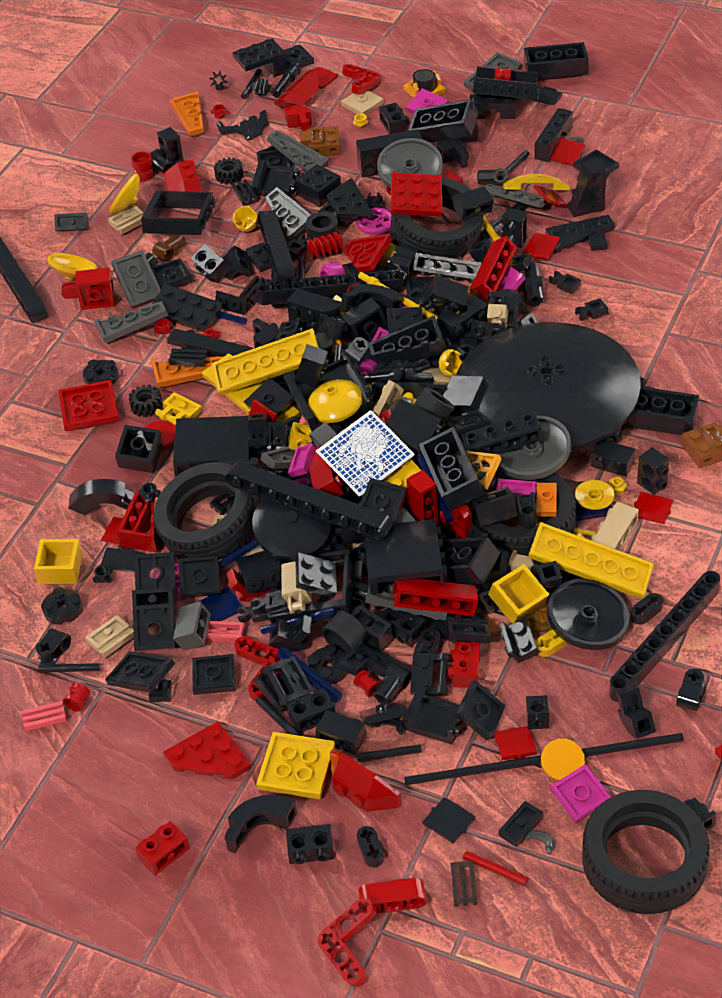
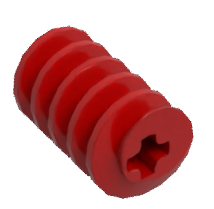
[307,232,344,259]

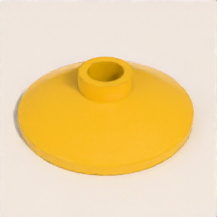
[575,480,614,510]

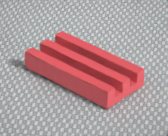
[205,621,245,643]
[21,701,67,731]

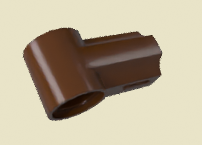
[152,234,186,262]

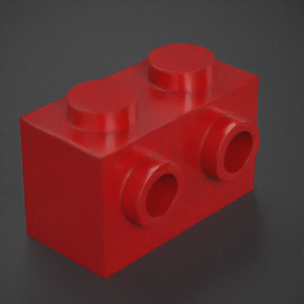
[448,641,480,688]
[135,821,190,876]

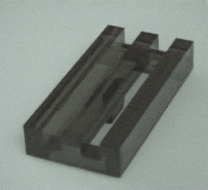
[450,861,477,907]

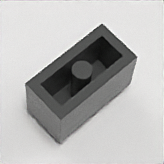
[173,602,211,651]

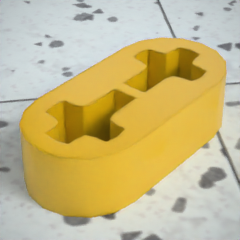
[536,629,569,657]

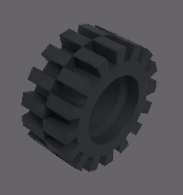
[214,157,244,185]
[128,385,163,417]

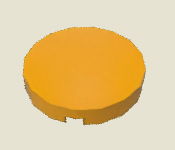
[541,739,585,782]

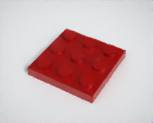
[391,172,442,217]
[58,380,119,431]

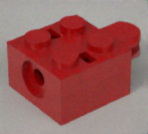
[61,268,115,310]

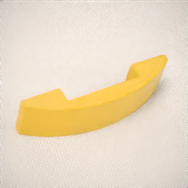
[503,174,570,190]

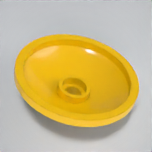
[108,173,140,215]
[47,253,97,280]
[308,379,363,423]

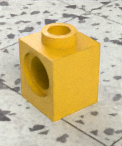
[288,422,312,450]

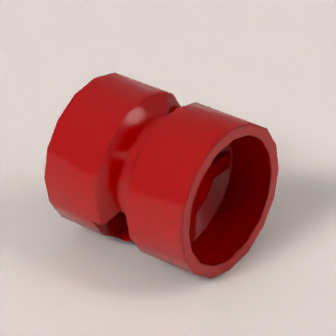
[131,151,154,182]

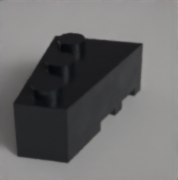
[567,159,606,217]

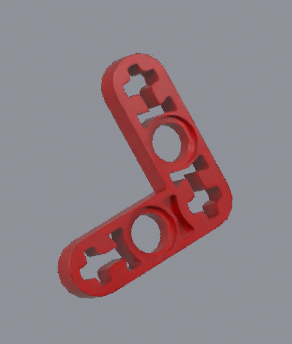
[342,64,381,94]
[438,504,473,539]
[234,636,288,701]
[317,898,376,987]

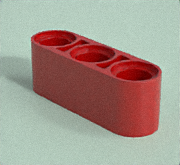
[358,878,427,914]

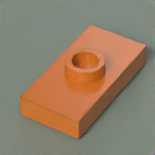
[536,483,557,517]

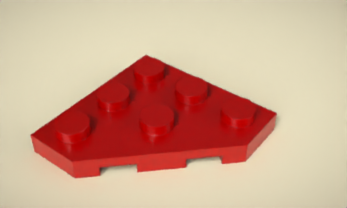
[344,233,393,273]
[163,721,251,779]

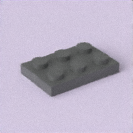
[111,250,161,308]

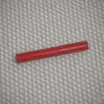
[463,851,528,886]

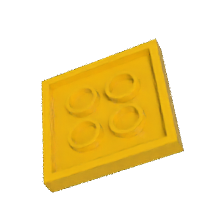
[256,732,336,799]

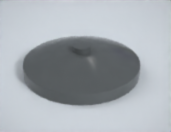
[377,138,443,188]
[497,416,571,480]

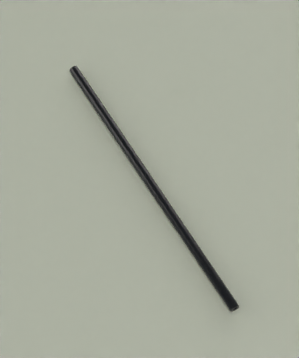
[404,733,684,786]

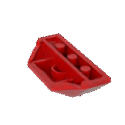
[274,67,319,107]
[163,160,202,192]
[330,749,402,812]

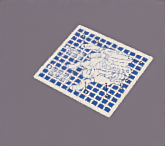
[316,411,414,496]

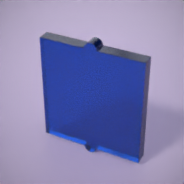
[198,587,242,621]

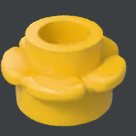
[353,113,368,128]
[608,477,627,495]

